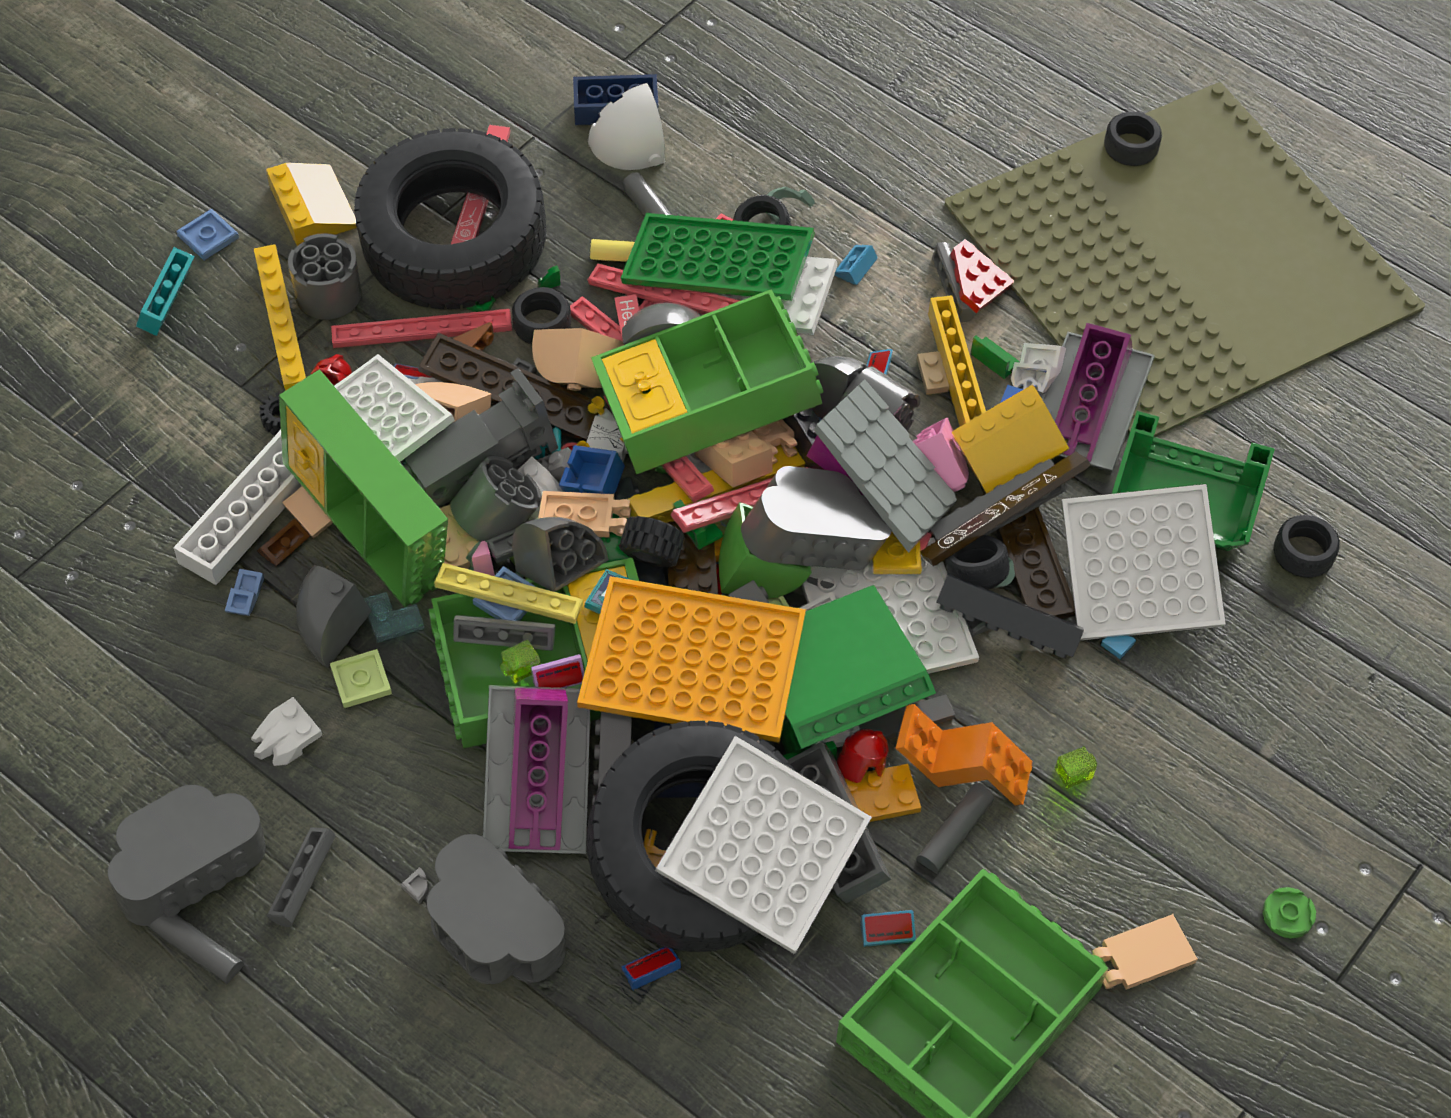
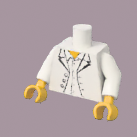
[576,396,628,462]

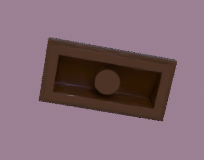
[257,518,310,567]

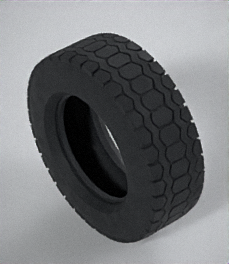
[354,128,546,309]
[586,720,795,952]

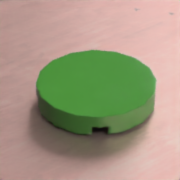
[1263,887,1316,938]

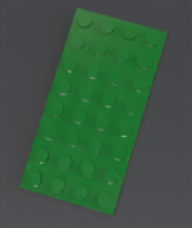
[621,213,815,301]

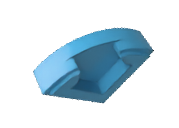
[1101,636,1136,659]

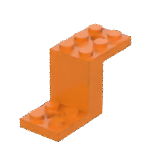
[896,704,1033,806]

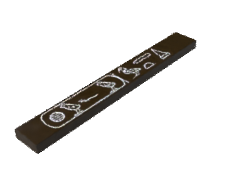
[920,452,1090,567]

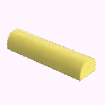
[590,239,635,262]

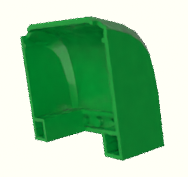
[1112,411,1275,551]

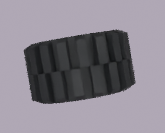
[619,516,685,567]

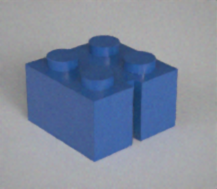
[559,445,625,494]

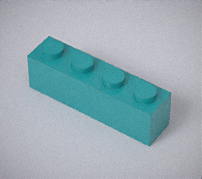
[136,247,195,336]

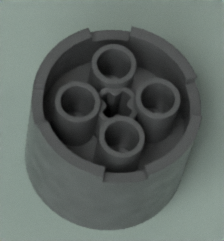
[288,234,362,320]
[839,366,920,432]
[450,456,542,542]

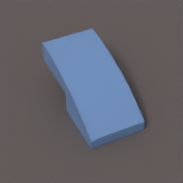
[225,569,264,616]

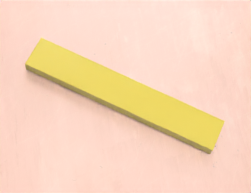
[434,563,583,624]

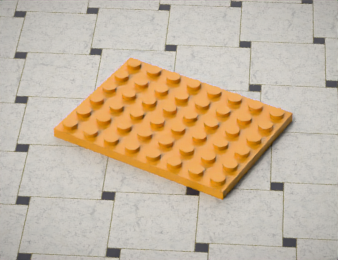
[577,576,806,743]

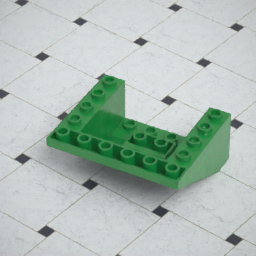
[780,585,936,754]

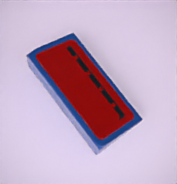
[621,947,680,990]

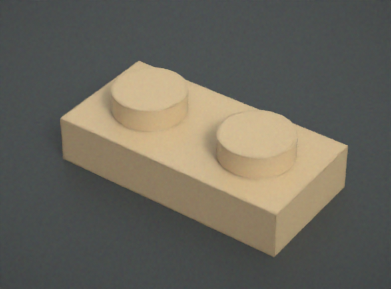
[917,351,949,395]

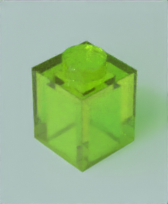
[500,639,540,684]
[1055,746,1097,789]

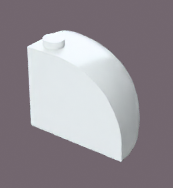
[588,83,665,170]

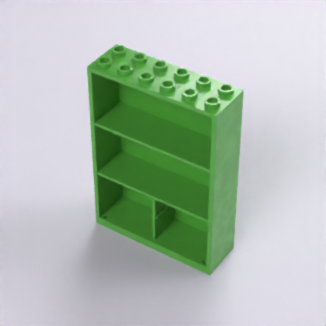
[836,869,1108,1118]

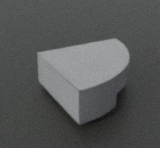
[401,867,428,904]

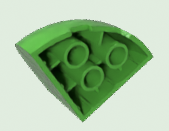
[719,502,812,599]

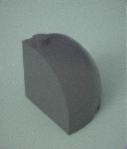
[622,303,701,345]
[812,356,868,419]
[512,517,609,592]
[296,565,372,668]

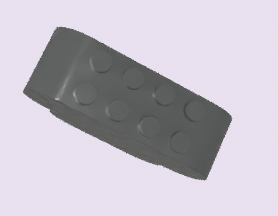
[741,466,892,570]
[108,785,266,926]
[427,834,566,984]

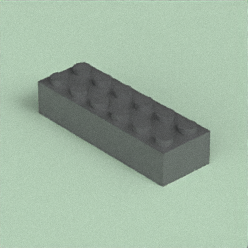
[787,741,892,904]

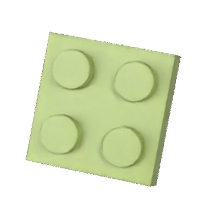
[330,649,392,708]

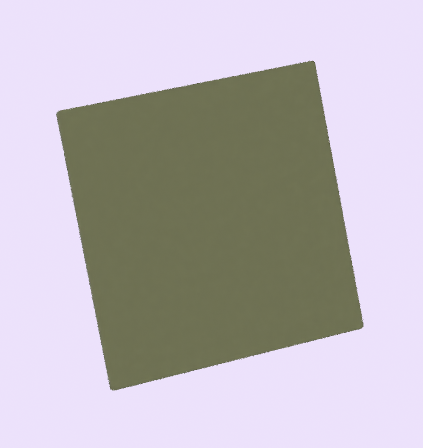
[944,82,1425,437]

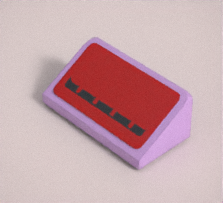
[532,655,584,688]

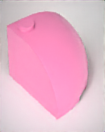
[913,418,969,492]

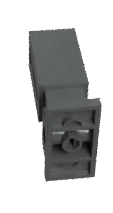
[402,368,558,508]

